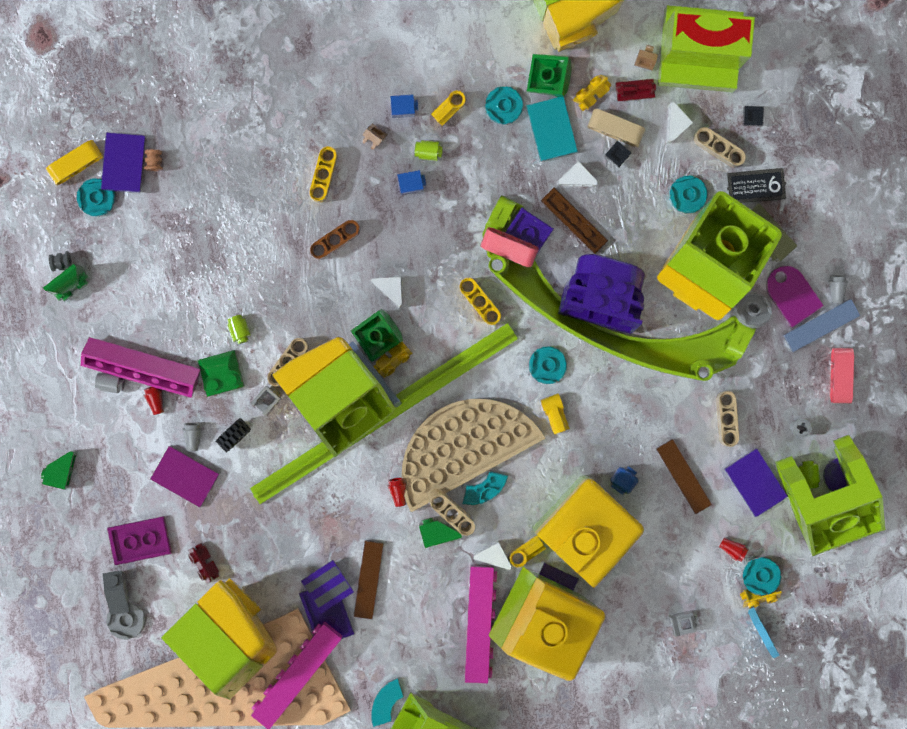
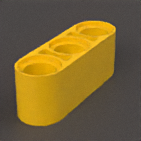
[46,140,103,185]
[310,146,338,203]
[459,278,501,325]

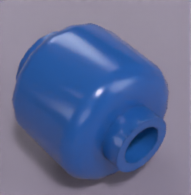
[610,466,639,495]

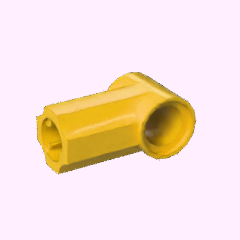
[431,90,466,126]
[540,393,570,434]
[508,535,546,567]

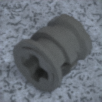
[49,251,72,272]

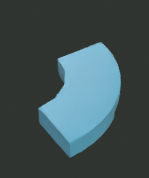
[748,607,780,658]

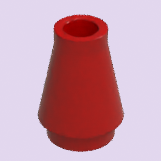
[143,387,164,415]
[387,477,406,507]
[719,537,749,562]

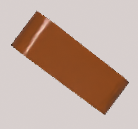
[310,220,360,260]

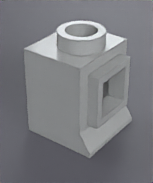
[251,386,282,416]
[668,611,699,637]

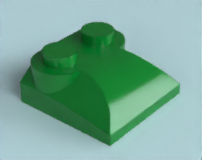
[526,54,572,97]
[43,264,89,302]
[350,309,403,362]
[198,350,245,397]

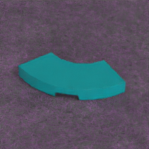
[462,471,508,505]
[371,678,404,727]

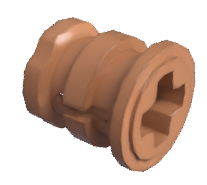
[144,150,163,171]

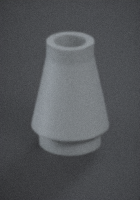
[829,275,848,304]
[182,423,202,452]

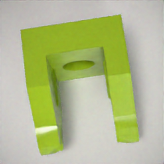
[775,435,886,556]

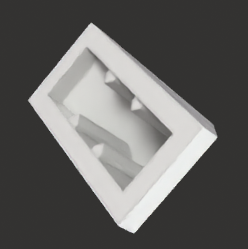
[667,102,693,143]
[557,161,597,187]
[371,277,402,308]
[473,541,512,570]

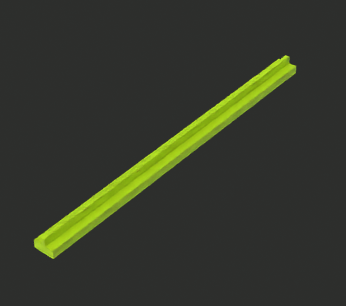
[250,323,518,504]

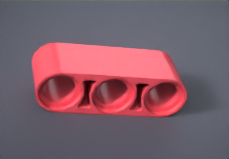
[480,227,539,267]
[830,348,854,404]

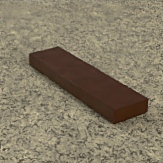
[541,187,608,254]
[656,439,712,514]
[354,540,384,619]

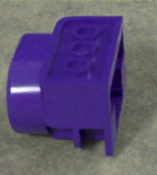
[558,254,645,334]

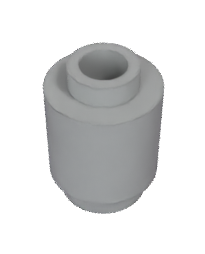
[95,372,125,393]

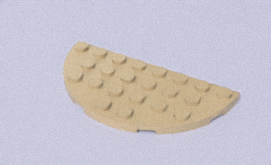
[402,399,546,512]

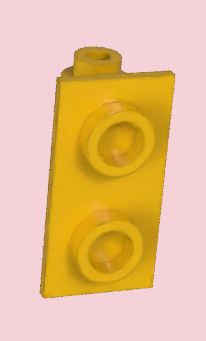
[572,75,612,111]
[373,342,413,378]
[740,587,782,609]

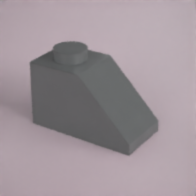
[102,570,130,615]

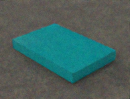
[526,97,578,162]

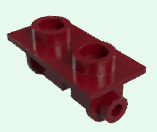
[615,79,656,102]
[188,543,220,583]

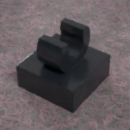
[743,106,764,127]
[604,140,632,168]

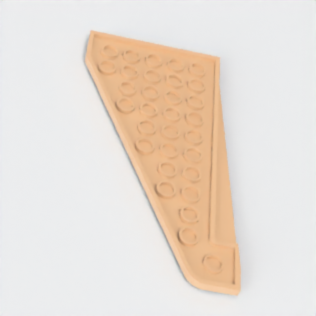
[84,608,351,728]

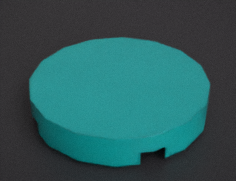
[485,86,523,125]
[669,175,708,214]
[76,178,116,217]
[529,346,567,384]
[743,557,782,596]

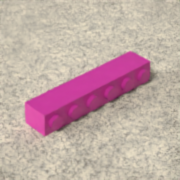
[80,337,200,398]
[465,565,497,684]
[251,622,343,729]

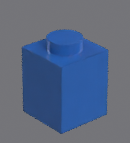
[390,95,418,118]
[397,170,427,195]

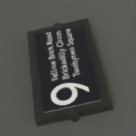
[726,168,787,203]

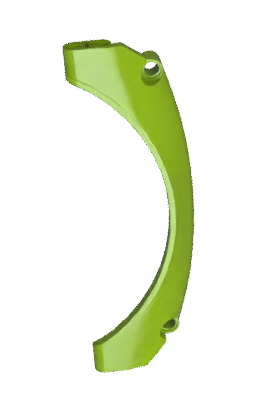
[482,195,756,381]

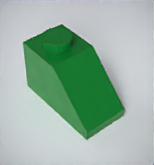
[41,450,78,490]
[419,517,462,548]

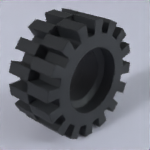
[215,418,251,453]

